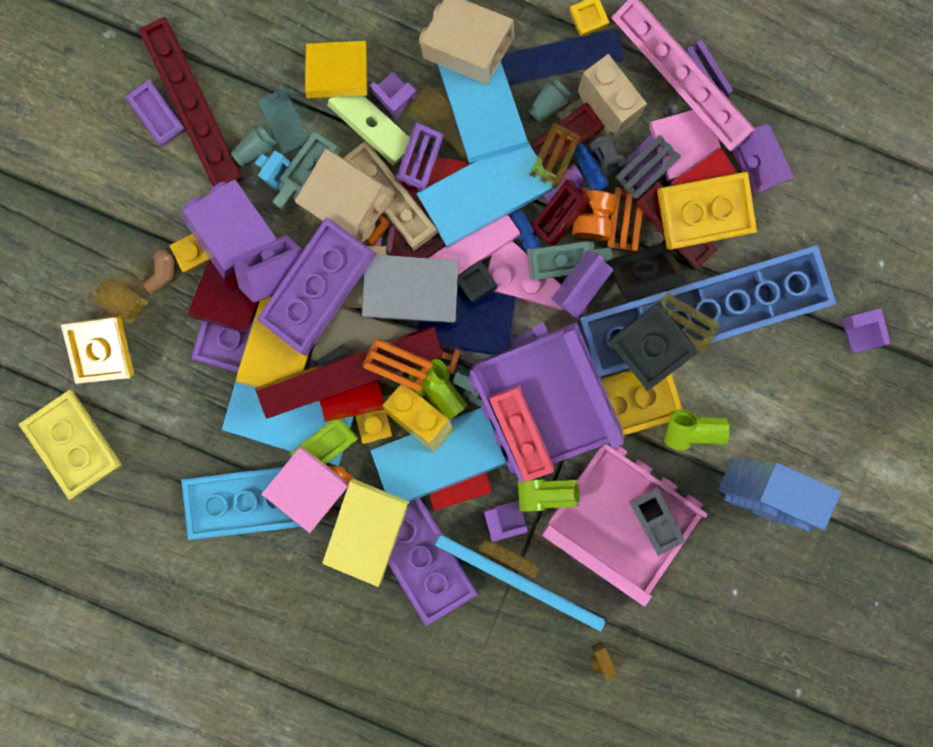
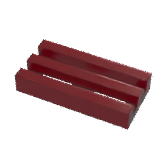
[531,179,590,246]

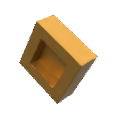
[590,642,618,681]

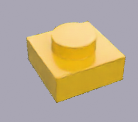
[569,0,610,38]
[169,234,210,274]
[356,410,393,444]

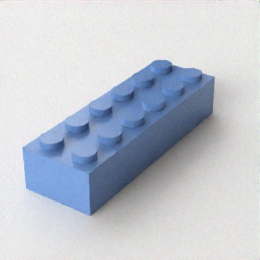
[717,458,842,533]

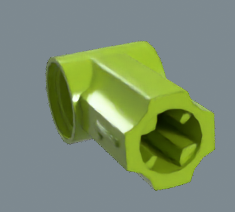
[409,358,468,420]
[664,409,730,451]
[518,479,580,512]

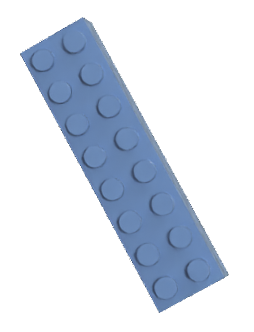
[577,245,836,377]

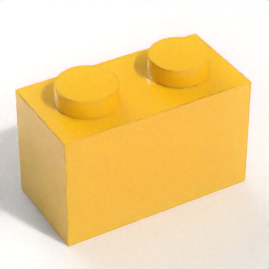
[382,384,454,453]

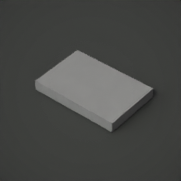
[361,255,458,323]

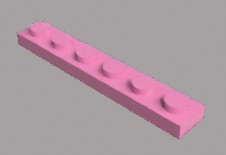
[611,0,756,151]

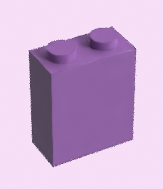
[182,179,277,279]

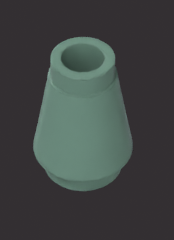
[527,78,572,124]
[231,124,277,167]

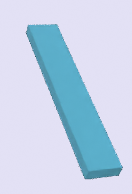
[433,534,605,632]

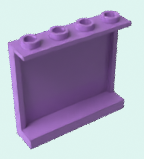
[468,323,625,482]

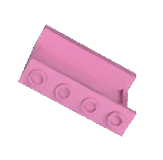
[541,444,708,607]

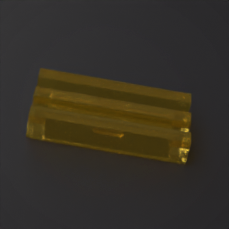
[529,123,581,189]
[660,293,721,352]
[479,538,540,579]

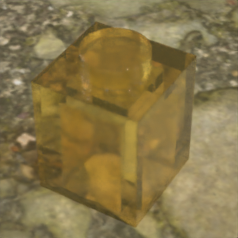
[94,276,149,325]

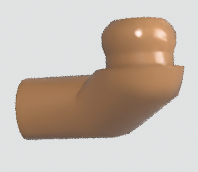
[142,249,174,295]

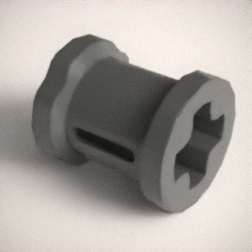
[590,134,627,176]

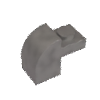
[629,487,686,556]

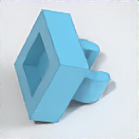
[254,151,291,192]

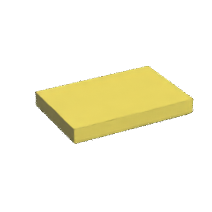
[18,390,122,500]
[322,479,410,587]

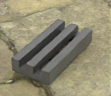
[615,135,681,200]

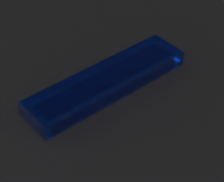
[501,29,624,86]

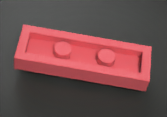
[489,385,554,482]

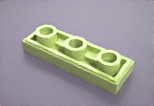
[327,96,410,166]

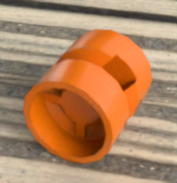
[572,190,617,241]

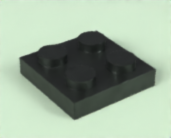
[607,243,686,302]
[608,301,699,391]

